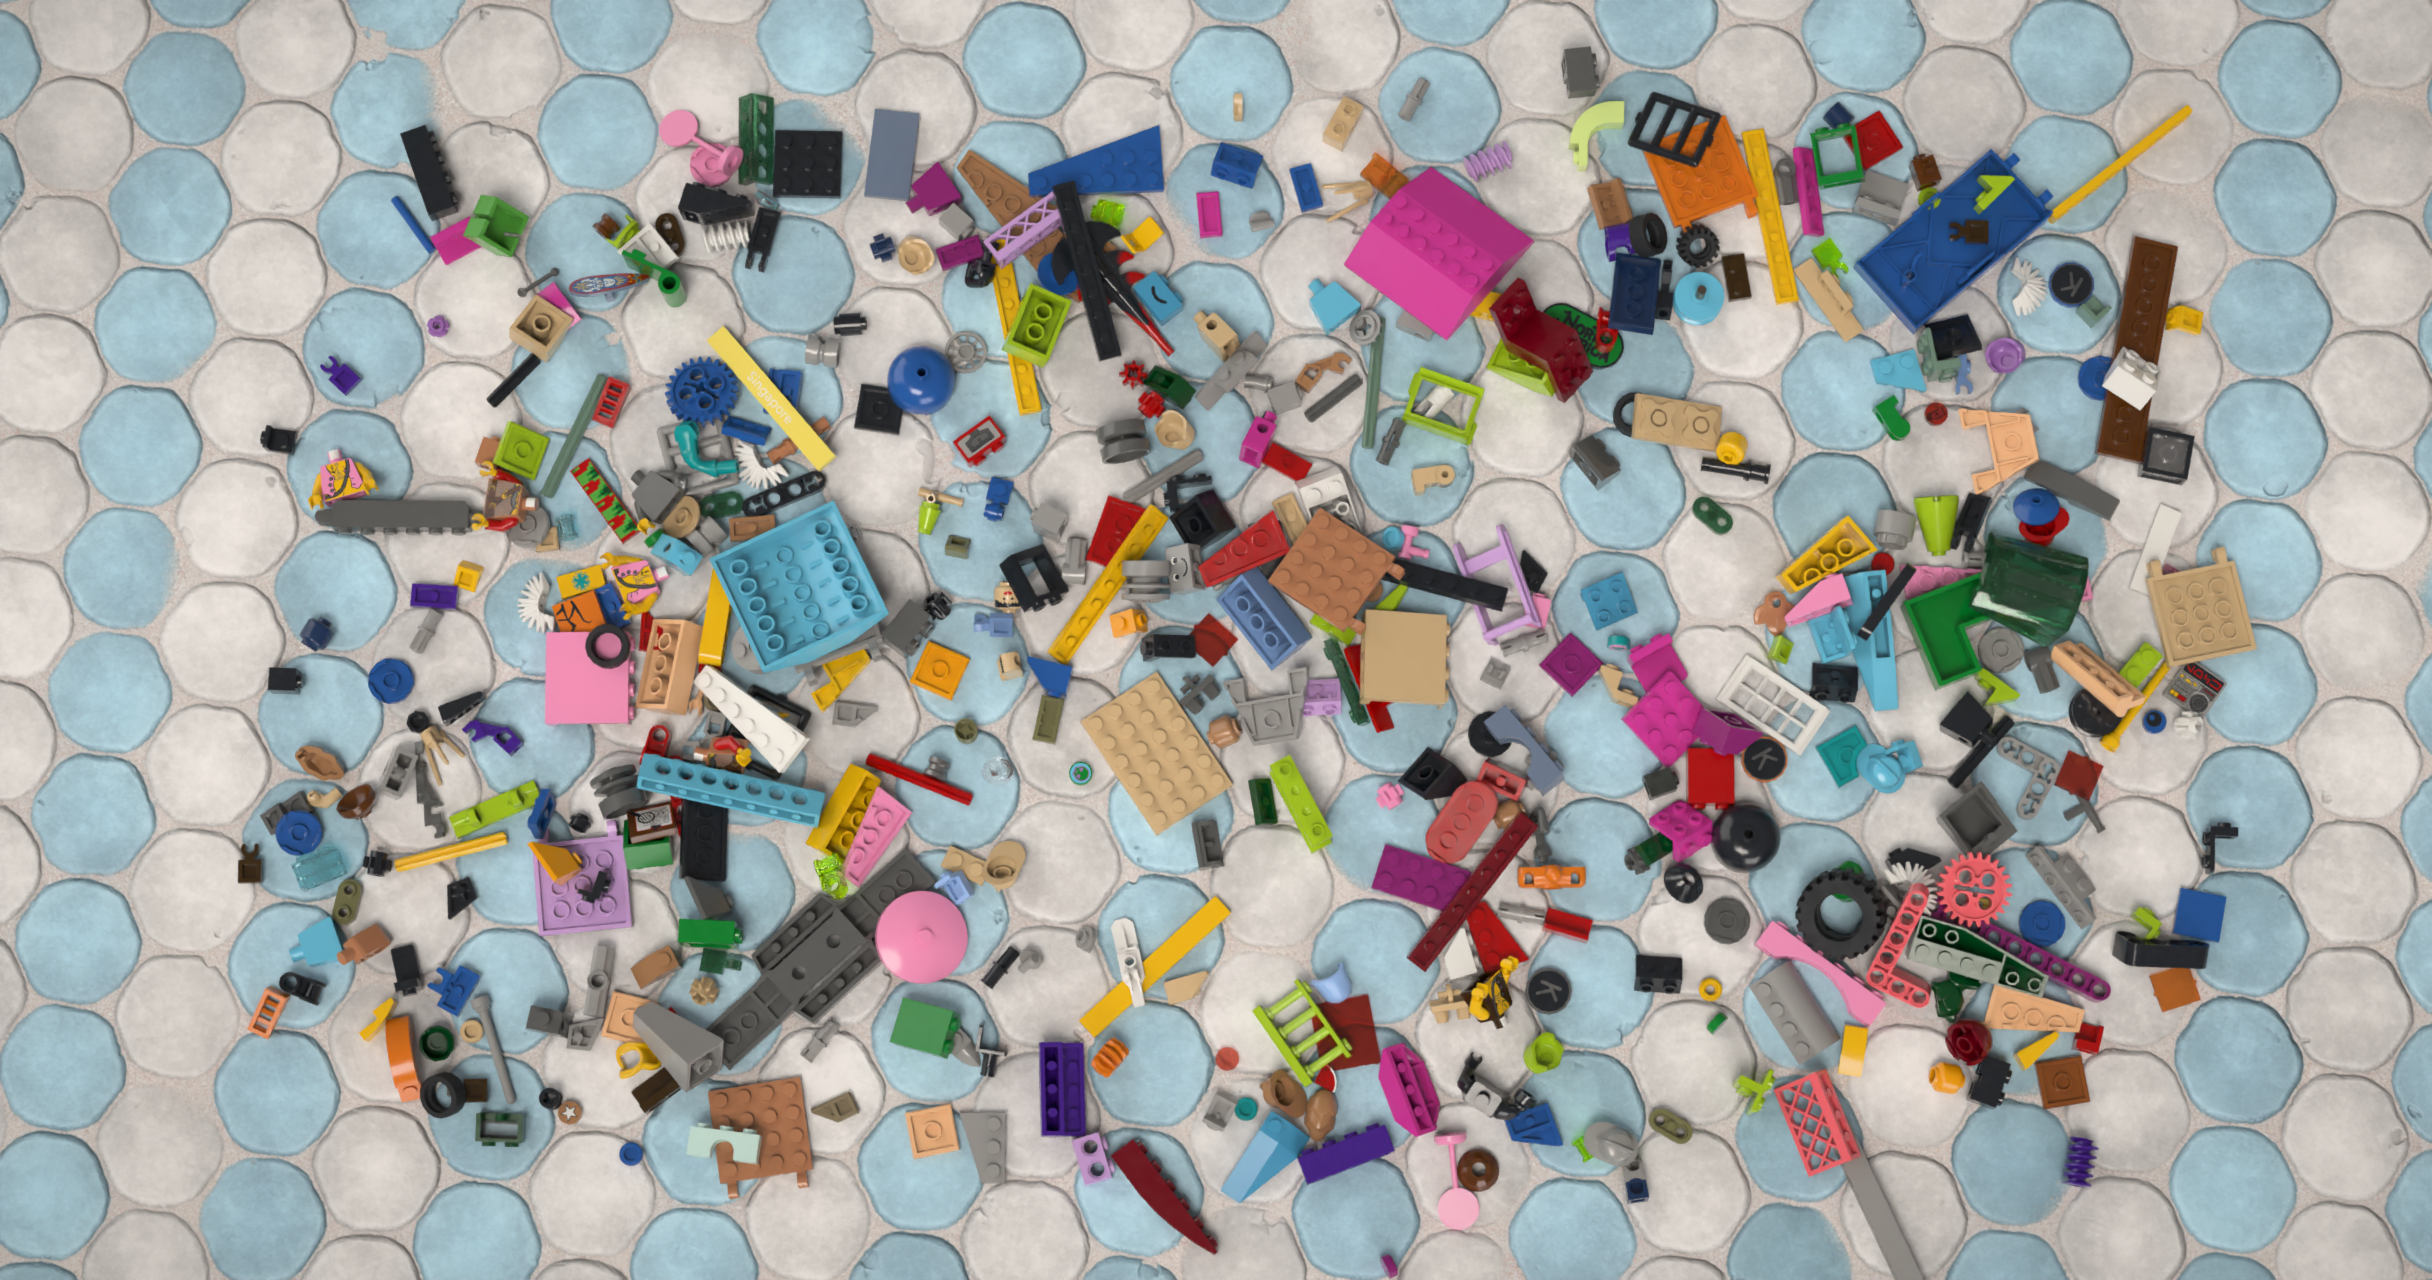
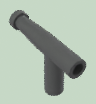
[2063,789,2106,833]

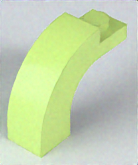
[1568,101,1624,172]

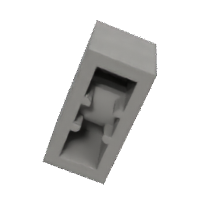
[1030,503,1068,543]
[375,747,419,800]

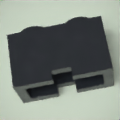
[1966,1056,2012,1110]

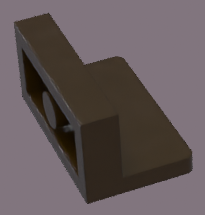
[631,1067,682,1115]

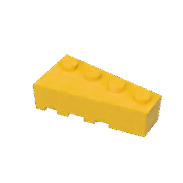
[1775,516,1878,594]

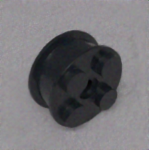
[2069,688,2122,738]

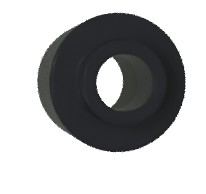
[834,312,867,336]

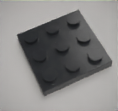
[773,130,843,199]

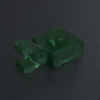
[699,948,742,975]

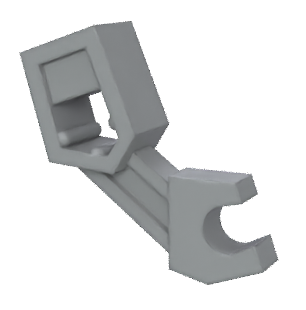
[682,710,728,762]

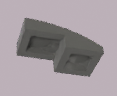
[260,791,315,835]

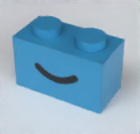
[1133,271,1183,327]

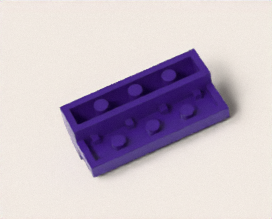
[1038,1042,1086,1138]

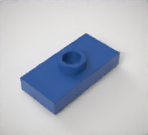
[721,416,772,446]

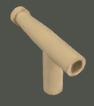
[918,487,964,507]

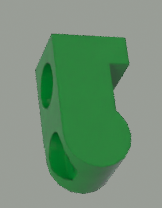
[1872,395,1910,441]

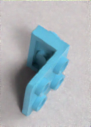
[1807,606,1857,664]

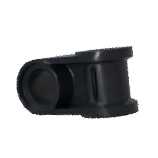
[279,972,327,1006]

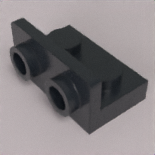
[1809,663,1858,703]

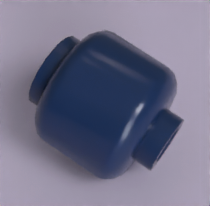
[300,617,334,652]

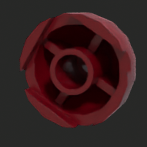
[1945,1018,1993,1066]

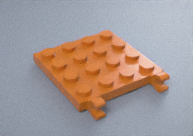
[1642,115,1759,233]

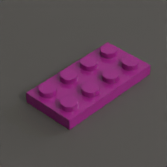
[1371,844,1472,911]

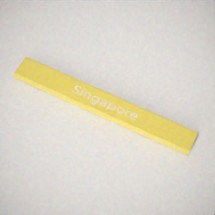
[707,326,836,472]

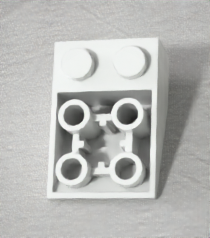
[1294,466,1363,535]

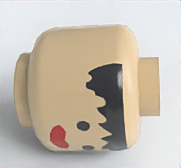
[994,581,1021,614]

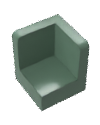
[2076,296,2112,328]

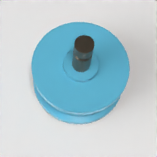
[1673,272,1724,326]

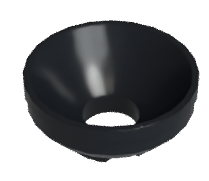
[1664,863,1703,904]

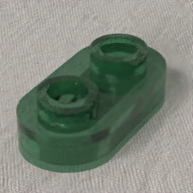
[699,491,744,520]
[1692,497,1733,535]

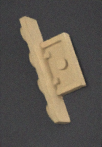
[1793,258,1863,342]

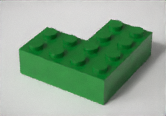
[1900,569,2007,691]

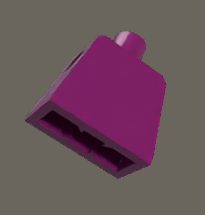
[905,162,962,216]

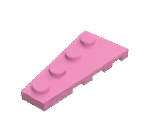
[839,786,912,888]

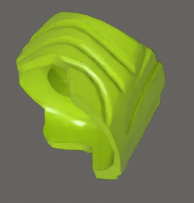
[1523,1032,1564,1074]

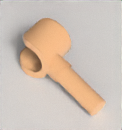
[689,689,704,716]

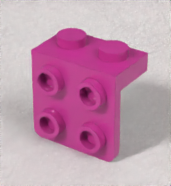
[1627,633,1688,693]
[1649,800,1713,863]

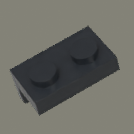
[1634,955,1682,994]

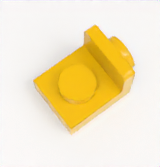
[2165,305,2204,335]

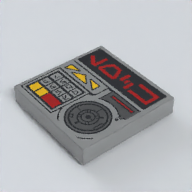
[2163,662,2228,720]

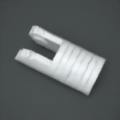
[1413,385,1454,420]

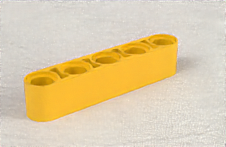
[698,568,732,666]

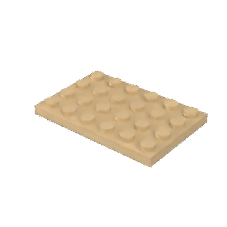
[1080,672,1233,836]

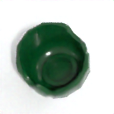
[419,1025,455,1062]

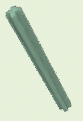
[1362,317,1386,449]
[541,374,608,498]

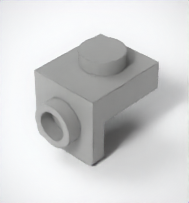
[1202,1091,1238,1132]

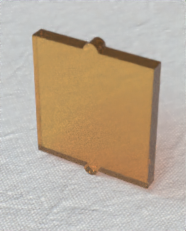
[2149,968,2201,1013]

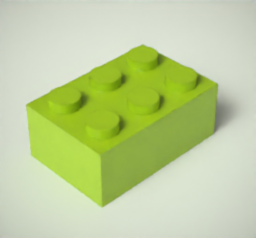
[1002,283,1072,368]

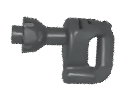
[1529,807,1552,863]

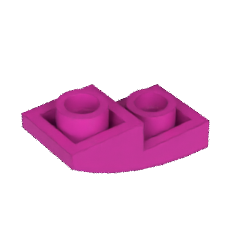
[536,282,582,329]

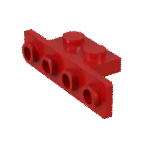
[1343,644,1395,733]

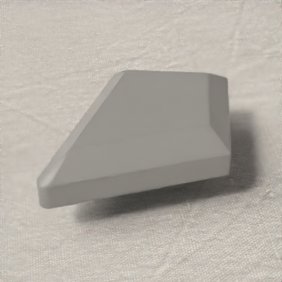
[566,1018,605,1051]

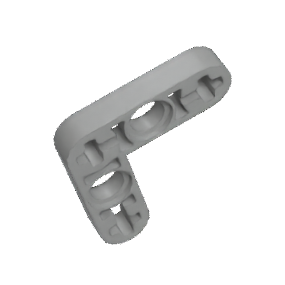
[1996,737,2060,820]

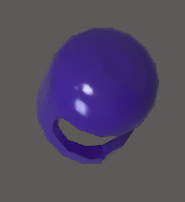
[1604,223,1636,262]

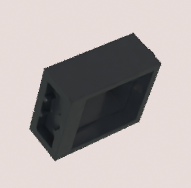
[999,544,1069,613]

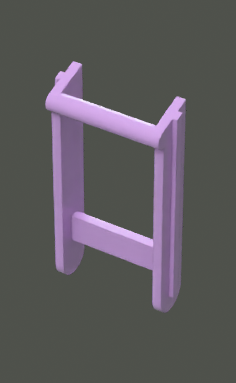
[1453,524,1542,646]

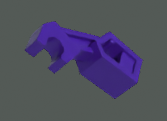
[462,720,524,757]

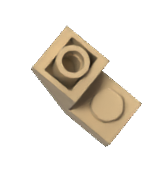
[1598,664,1638,709]

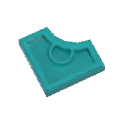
[1815,726,1867,788]

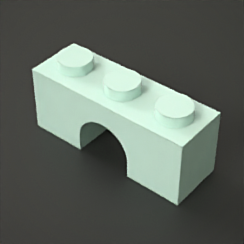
[686,1123,762,1165]

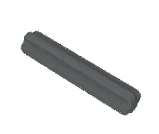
[1304,374,1363,423]

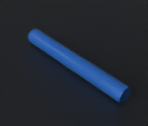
[391,196,436,254]

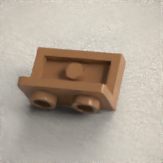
[1587,178,1633,230]

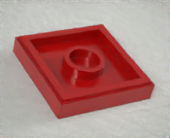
[1843,110,1903,172]

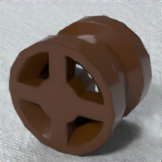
[592,213,621,240]

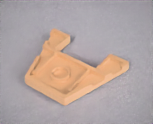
[1958,408,2040,495]

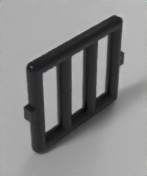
[1627,92,1721,167]
[725,685,812,780]

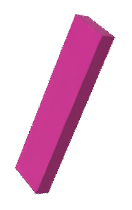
[1793,146,1824,237]

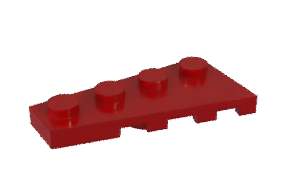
[1197,509,1290,588]

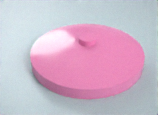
[875,891,968,984]

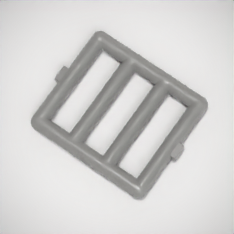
[657,415,740,497]

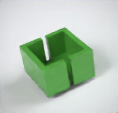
[463,195,529,257]

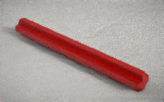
[865,753,973,806]

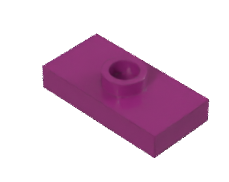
[935,235,984,272]

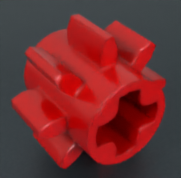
[1119,360,1148,390]
[1137,391,1165,419]

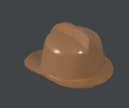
[1259,1070,1307,1118]

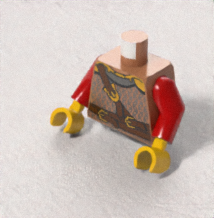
[471,461,539,532]
[694,735,752,790]

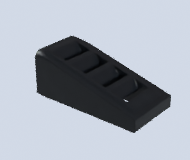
[438,691,486,726]

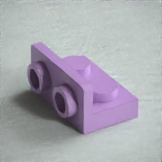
[1303,679,1341,717]

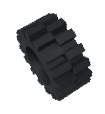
[1676,224,1720,268]

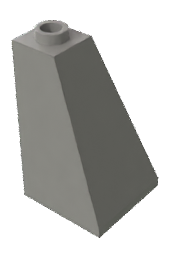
[633,1001,724,1093]

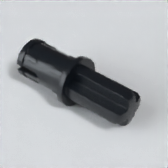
[981,946,1020,989]

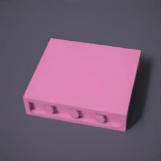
[545,632,636,726]

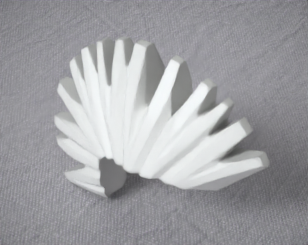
[2011,257,2047,316]
[734,440,789,489]
[517,572,556,633]
[1884,862,1937,916]

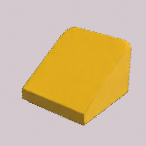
[453,560,484,592]

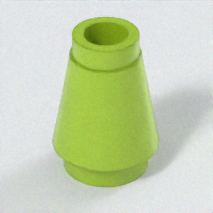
[918,501,941,535]

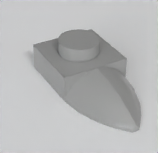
[952,1028,981,1067]

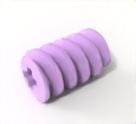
[1463,141,1513,183]

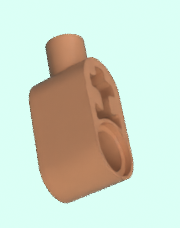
[337,923,391,965]

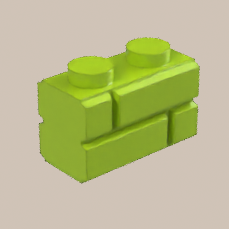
[2118,642,2163,688]

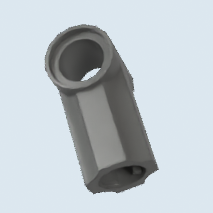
[1773,158,1799,206]
[2023,645,2060,694]

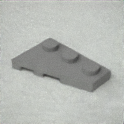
[959,1113,1006,1184]

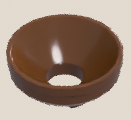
[336,784,376,820]
[1457,1149,1499,1192]

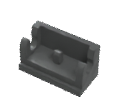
[1191,820,1224,871]

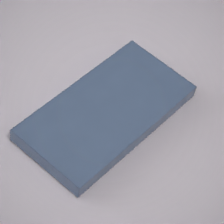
[864,109,920,201]

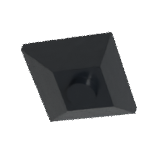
[1398,747,1467,800]

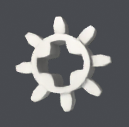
[2174,711,2203,739]

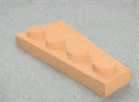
[1983,984,2085,1033]

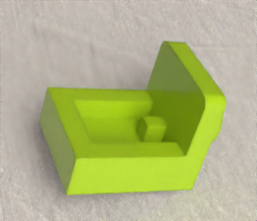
[2130,907,2162,939]

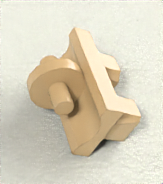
[1429,983,1470,1024]

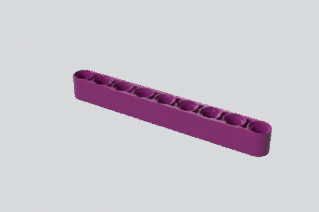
[1922,896,2111,1003]

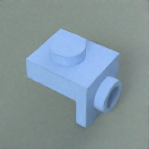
[934,870,975,906]

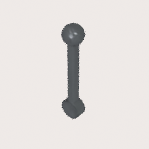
[517,268,559,297]

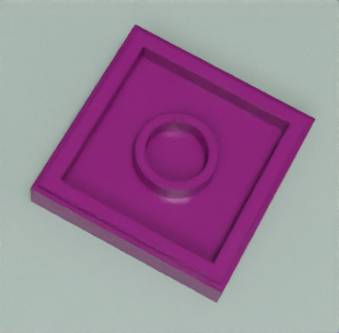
[1539,632,1604,697]

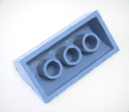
[1216,567,1313,671]

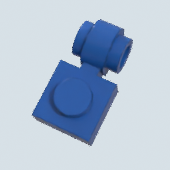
[984,477,1014,522]

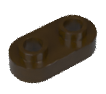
[655,213,686,257]

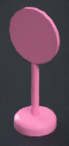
[659,110,743,176]
[1434,1132,1479,1230]

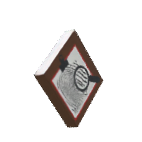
[626,801,677,844]

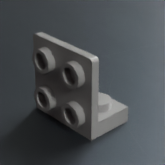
[1852,170,1909,226]

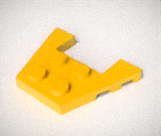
[811,649,871,713]

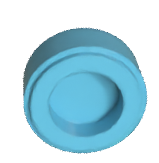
[1382,527,1405,550]

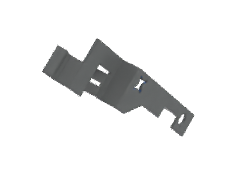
[414,741,446,839]

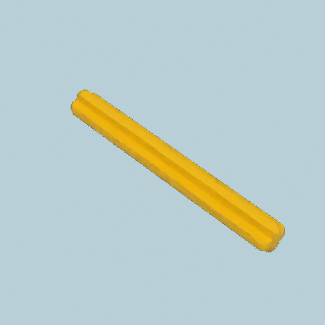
[395,832,508,872]

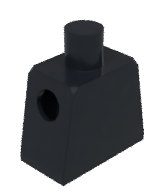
[1940,692,1998,748]

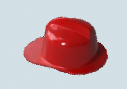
[2018,506,2070,548]

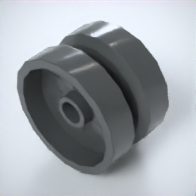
[1096,419,1151,464]

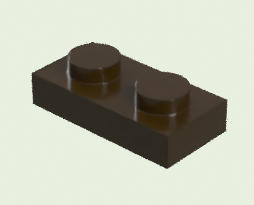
[1721,254,1752,302]

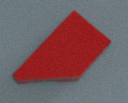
[639,612,663,652]

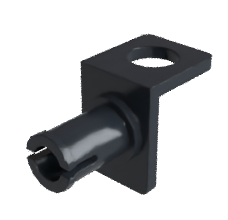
[975,1023,1008,1077]

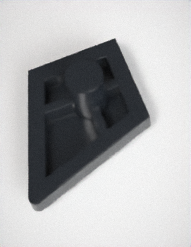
[1520,550,1548,593]
[447,877,477,920]

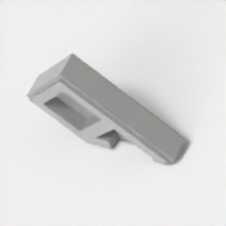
[832,701,878,727]

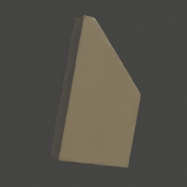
[810,1091,859,1123]

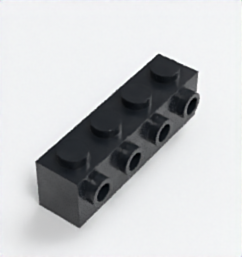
[400,125,459,221]

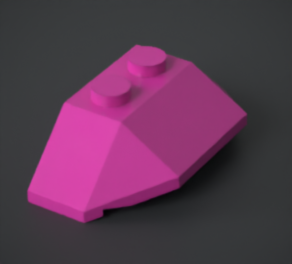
[1378,1043,1440,1137]

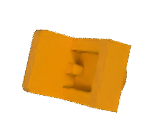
[1109,609,1148,638]

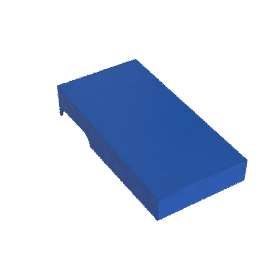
[1853,149,2054,334]

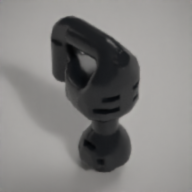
[965,236,1000,288]

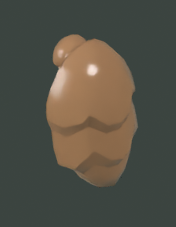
[295,745,345,781]
[1304,1089,1338,1142]

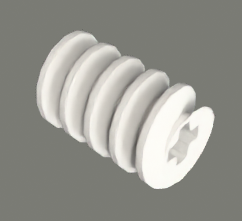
[702,219,750,254]

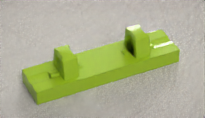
[449,780,540,839]

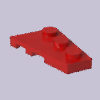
[1085,495,1146,567]
[1466,901,1529,973]

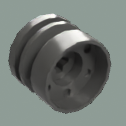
[589,764,649,820]

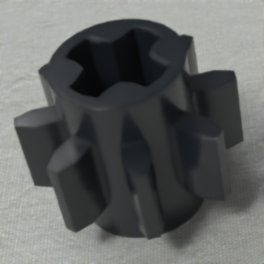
[923,592,952,621]
[362,851,393,877]

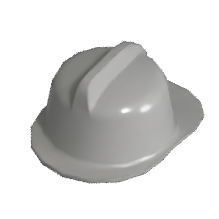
[1583,1122,1638,1167]

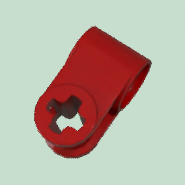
[1595,307,1618,353]
[639,725,672,765]

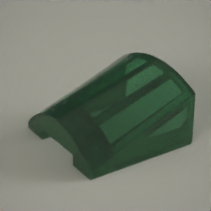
[1968,531,2089,647]

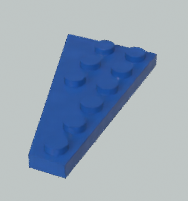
[1028,125,1164,198]

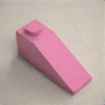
[1784,573,1853,628]

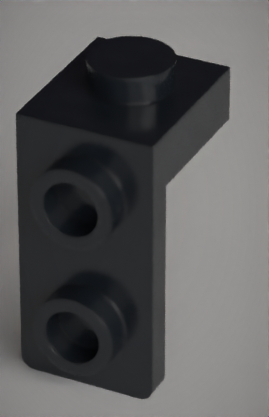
[1163,473,1212,513]
[1140,634,1196,662]
[2202,823,2238,875]
[391,945,423,997]

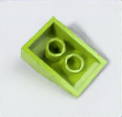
[1486,338,1555,397]

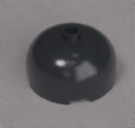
[1711,803,1781,873]

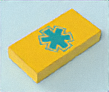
[556,564,606,600]

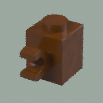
[1909,154,1942,192]

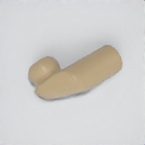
[307,787,343,809]

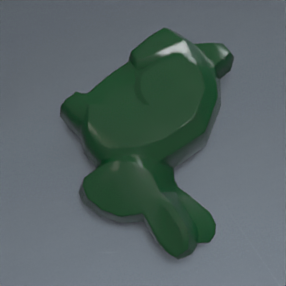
[1931,971,1981,1023]

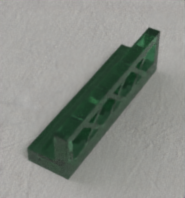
[738,93,774,186]

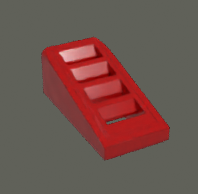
[592,376,631,429]

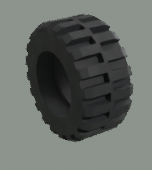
[1795,868,1888,960]

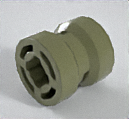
[954,718,978,744]

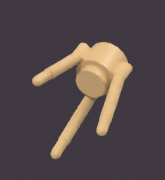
[1322,180,1373,223]
[420,726,465,786]

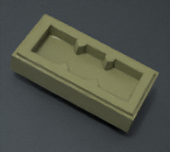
[1032,695,1065,745]

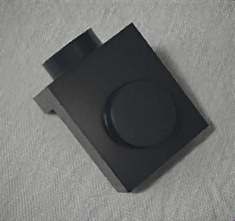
[577,871,612,904]

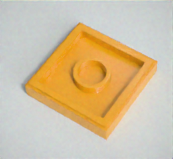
[909,641,970,701]

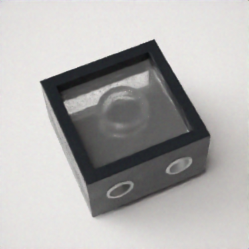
[2137,427,2195,485]

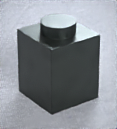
[1642,767,1679,800]

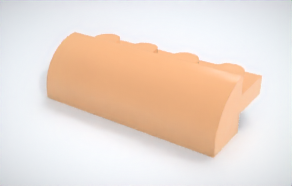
[2051,640,2146,717]

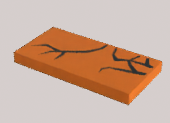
[552,590,607,632]

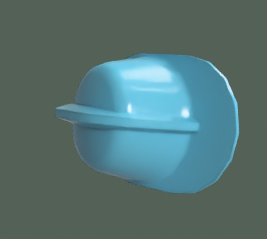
[1856,744,1906,794]

